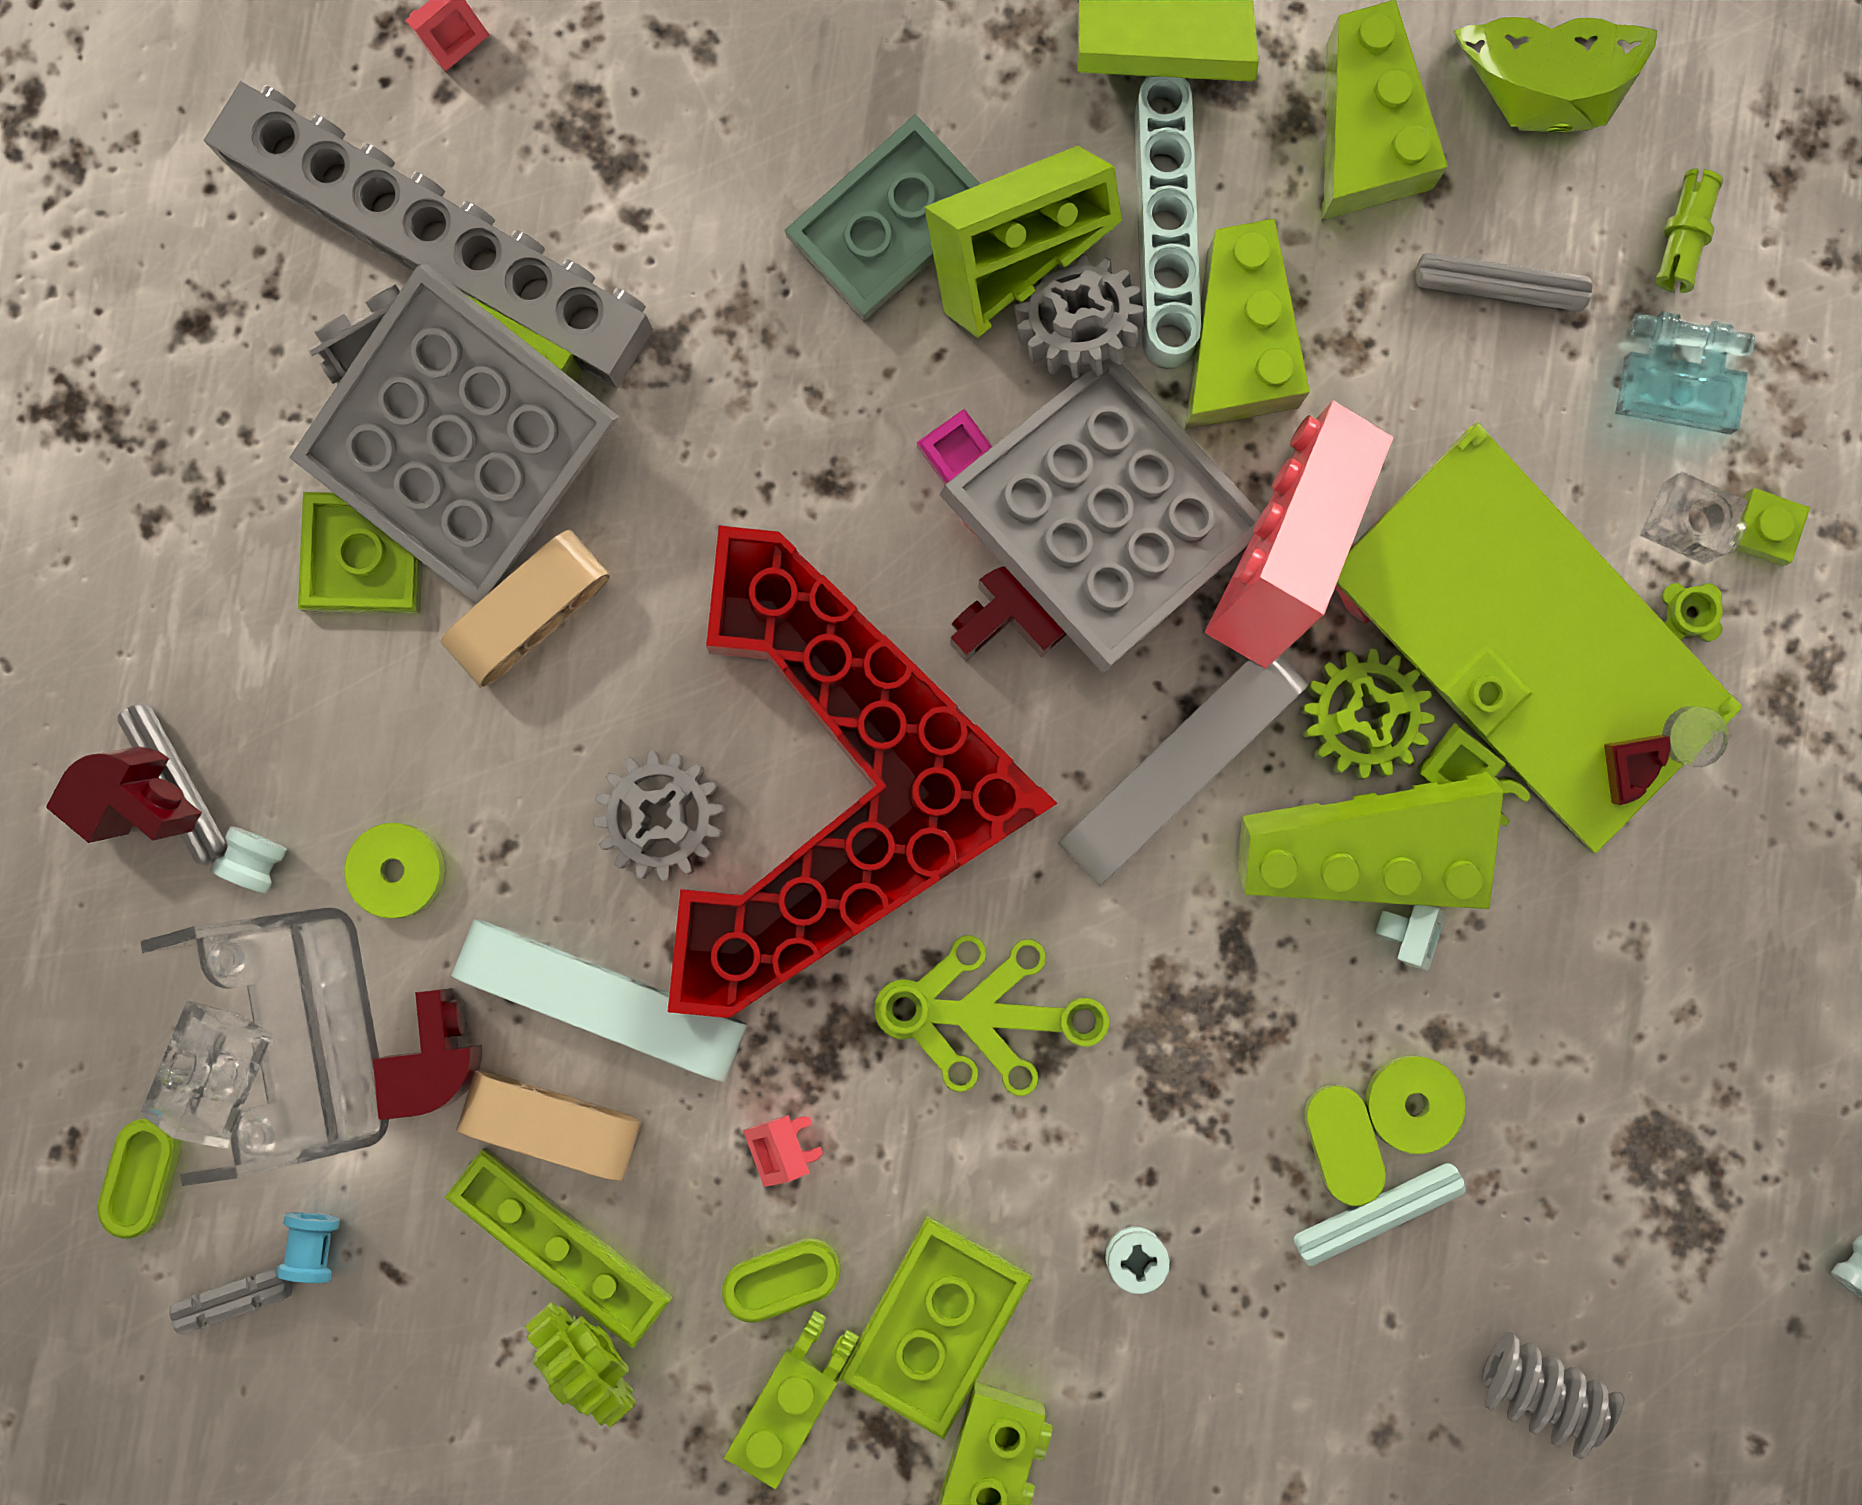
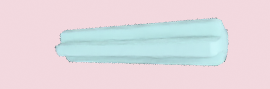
[1294,1163,1466,1266]

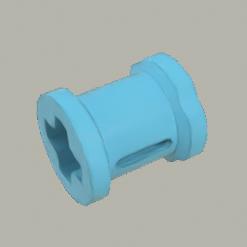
[276,1212,340,1283]

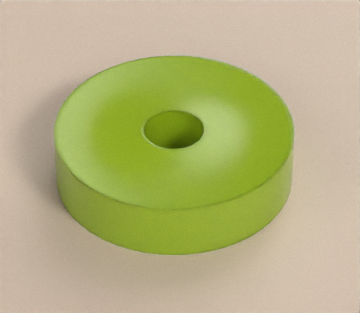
[344,823,445,919]
[1364,1055,1466,1154]

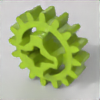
[1300,649,1435,780]
[525,1302,636,1428]

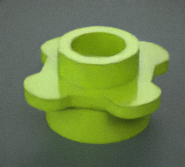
[1661,583,1723,642]

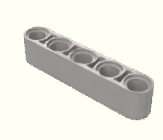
[1058,655,1309,886]

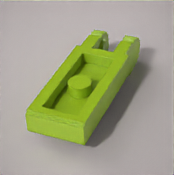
[724,1310,859,1490]

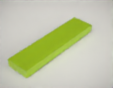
[444,1148,673,1349]

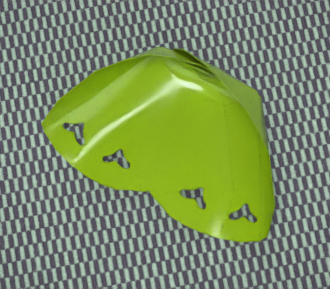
[1454,17,1657,132]

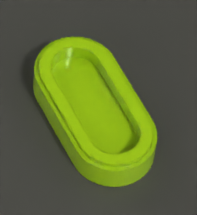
[1304,1085,1386,1206]
[97,1117,181,1239]
[722,1238,841,1323]

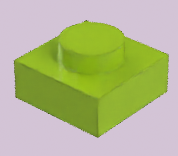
[1728,488,1811,566]

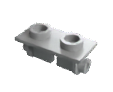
[309,284,400,384]

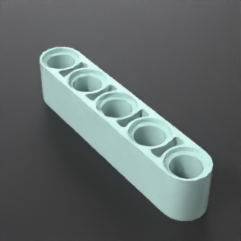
[1134,76,1201,369]
[451,919,747,1082]

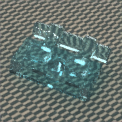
[1615,311,1755,435]

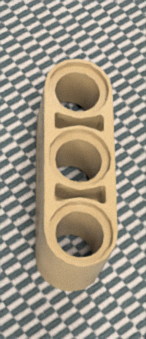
[441,530,610,688]
[456,1071,641,1181]

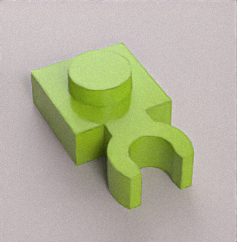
[1416,723,1531,826]

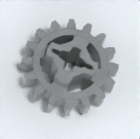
[1015,254,1145,378]
[592,750,725,881]

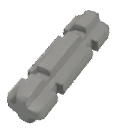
[169,1267,292,1335]

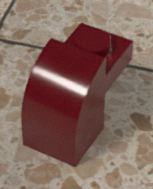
[950,566,1067,662]
[46,747,202,843]
[373,988,482,1120]

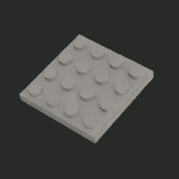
[289,264,620,604]
[939,358,1261,673]

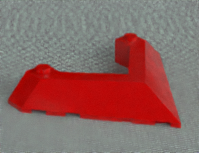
[667,525,1058,1018]

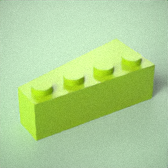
[1237,772,1504,909]

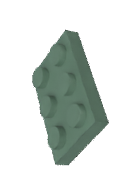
[785,114,981,321]

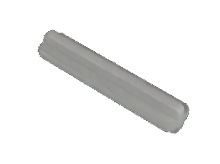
[1415,253,1592,311]
[118,702,228,865]

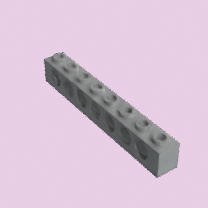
[203,81,653,389]

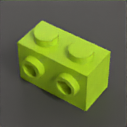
[938,1382,1053,1505]

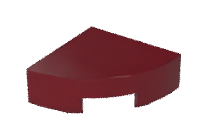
[1604,735,1671,805]

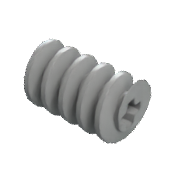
[1482,1332,1625,1459]

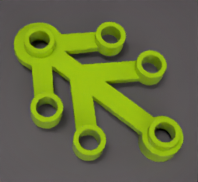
[874,935,1109,1096]

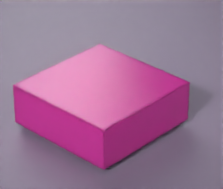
[917,408,992,485]

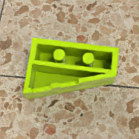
[1321,0,1448,221]
[924,145,1122,338]
[1184,218,1310,430]

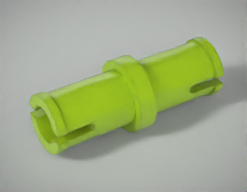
[1655,168,1723,293]

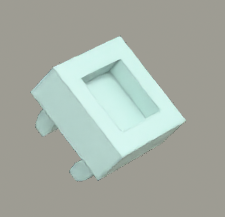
[1375,905,1447,972]

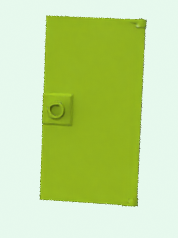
[1336,422,1742,854]

